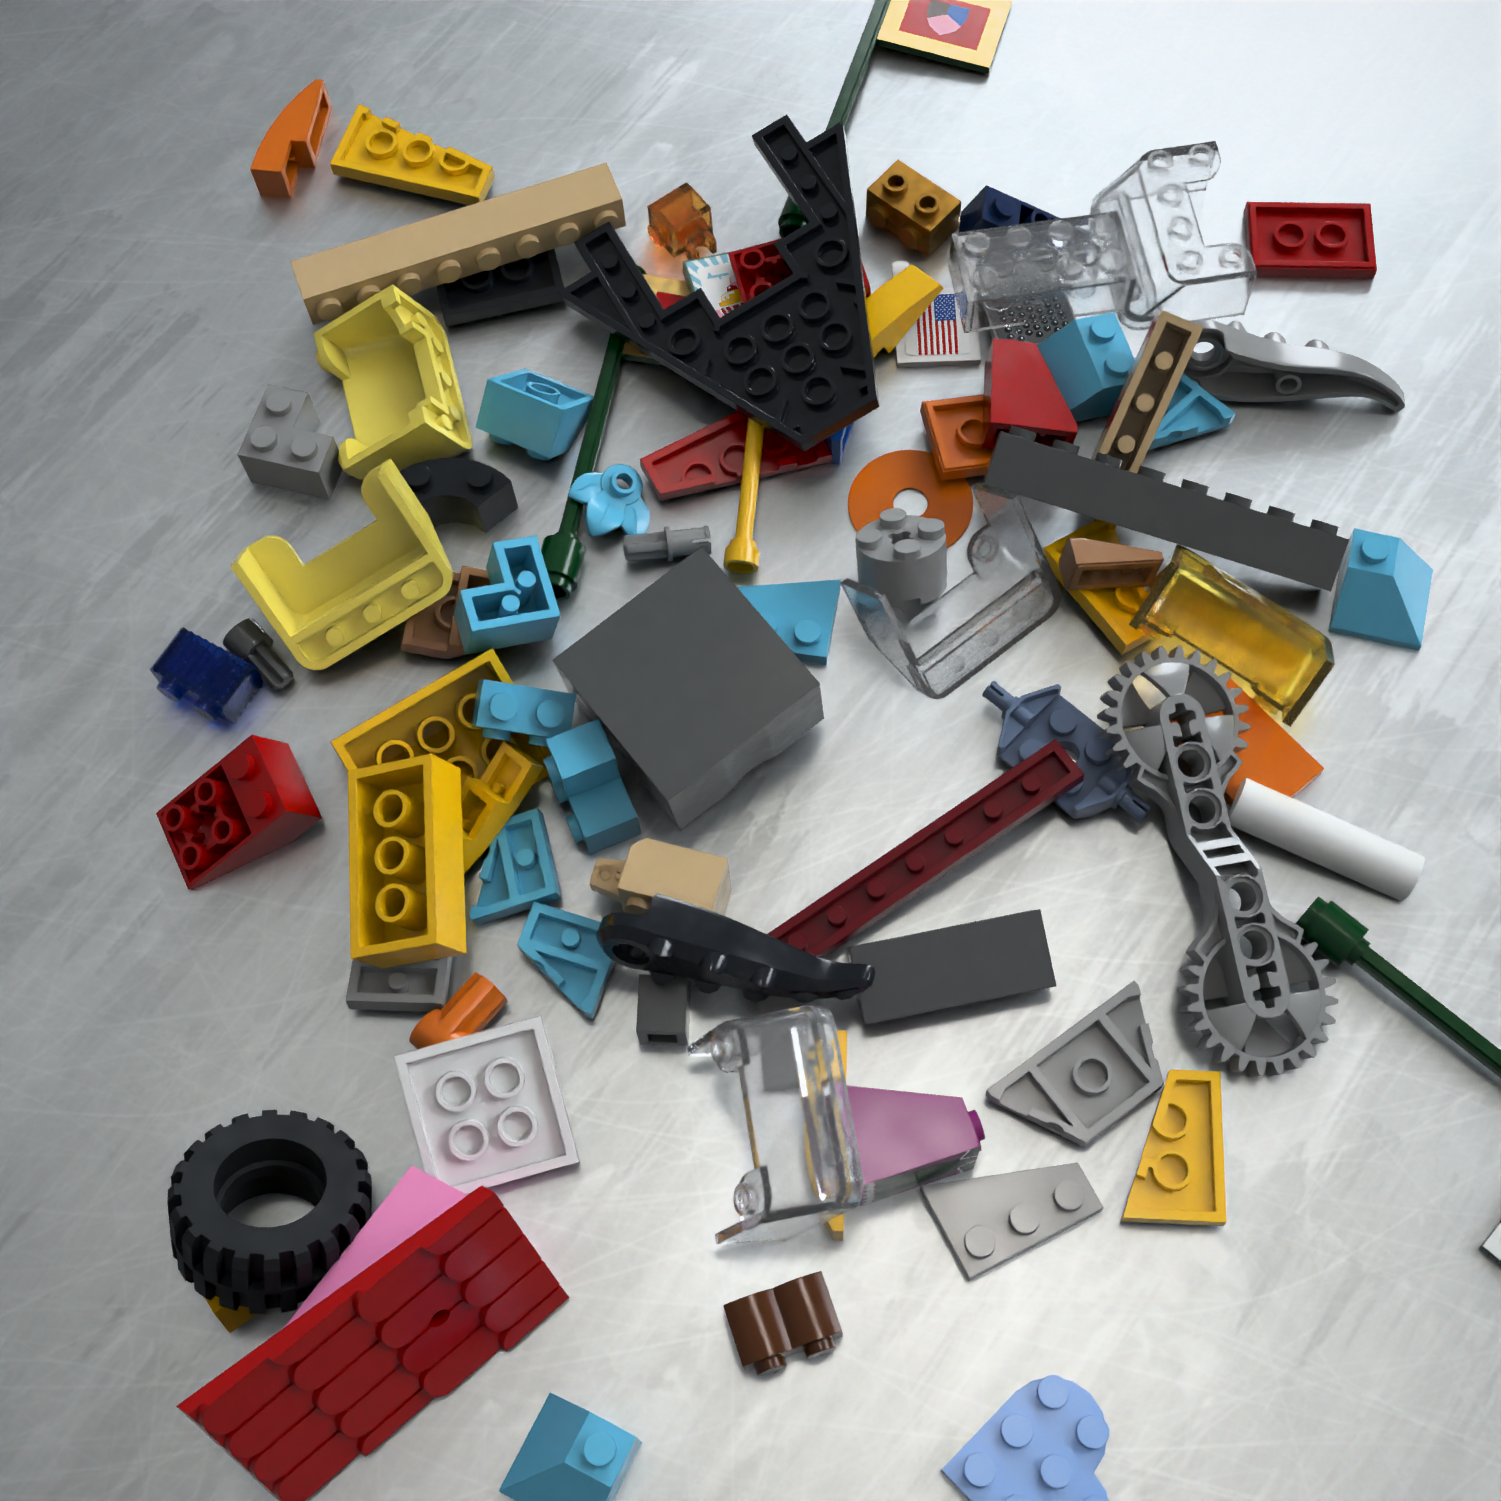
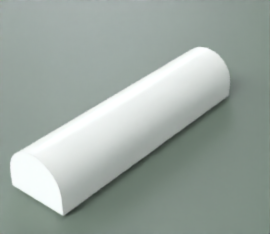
[1228,777,1425,901]

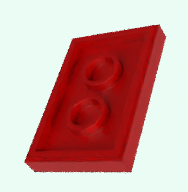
[1244,201,1377,279]

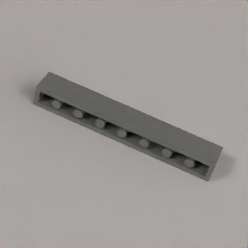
[982,426,1349,592]

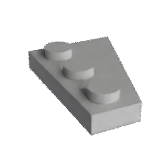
[920,1162,1104,1281]

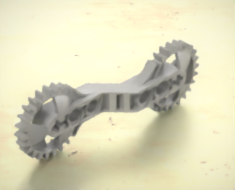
[1097,645,1338,1077]

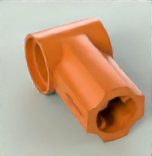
[409,972,508,1049]

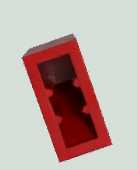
[982,338,1078,449]

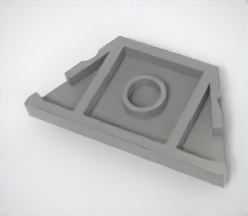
[985,981,1164,1147]

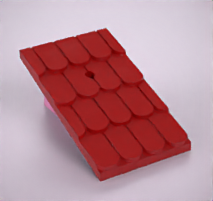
[176,1166,569,1501]

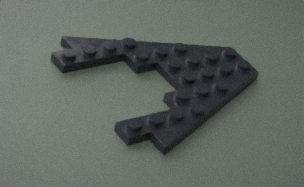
[559,114,880,452]

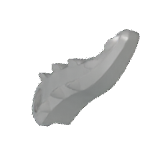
[1183,320,1405,411]

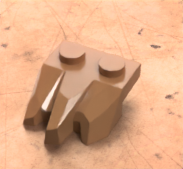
[400,565,491,659]

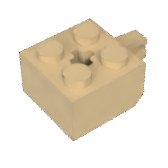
[589,838,732,916]

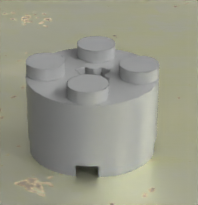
[855,508,947,608]

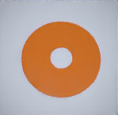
[848,450,973,549]

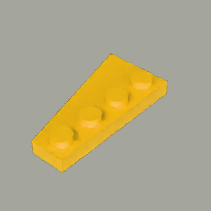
[330,104,495,205]

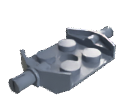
[982,681,1153,823]

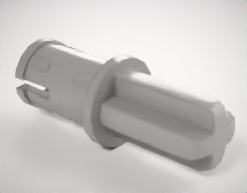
[623,526,711,562]

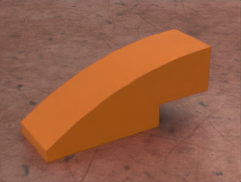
[250,79,332,198]

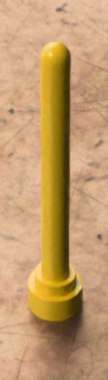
[723,418,764,574]

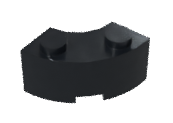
[399,458,518,533]

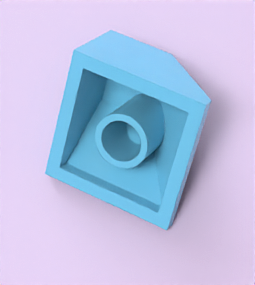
[1328,528,1433,651]
[499,1393,642,1501]

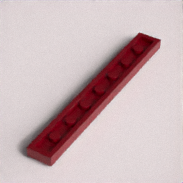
[767,739,1084,958]

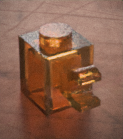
[647,182,717,260]

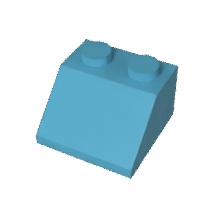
[1037,312,1135,422]
[475,368,594,460]

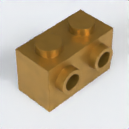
[866,159,961,257]

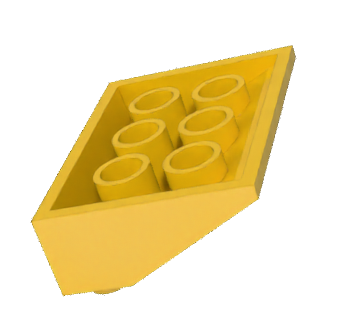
[330,648,551,788]

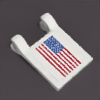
[891,258,981,367]

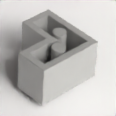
[237,384,343,500]

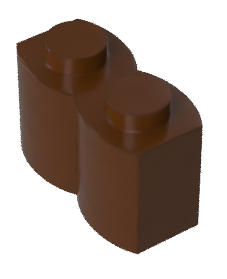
[723,1271,843,1376]

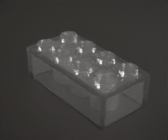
[948,211,1137,333]

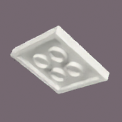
[394,1015,579,1194]

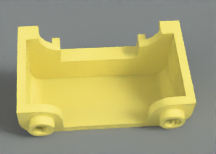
[313,284,473,480]

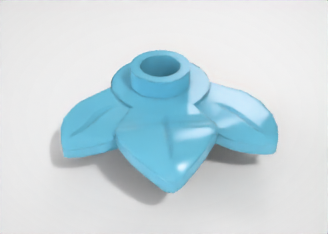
[568,464,650,537]

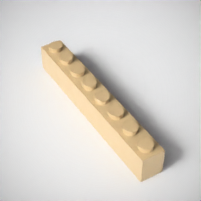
[290,162,626,325]

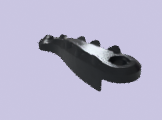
[596,893,876,1003]

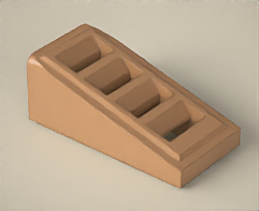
[1059,538,1164,590]

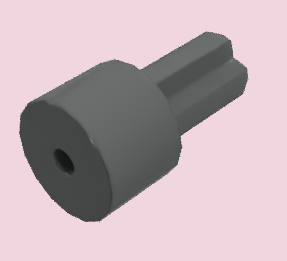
[223,618,294,690]

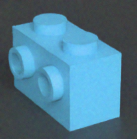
[471,679,576,747]

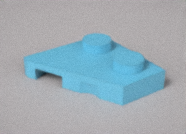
[1149,373,1236,450]
[470,808,562,925]
[517,901,615,1019]

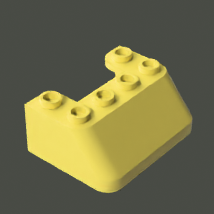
[230,458,453,670]

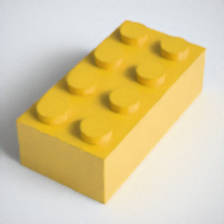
[348,753,467,969]

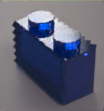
[150,627,263,724]

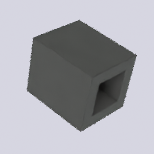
[636,974,691,1046]

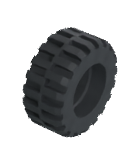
[167,1110,372,1314]

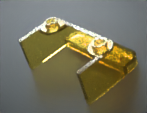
[1129,544,1335,727]

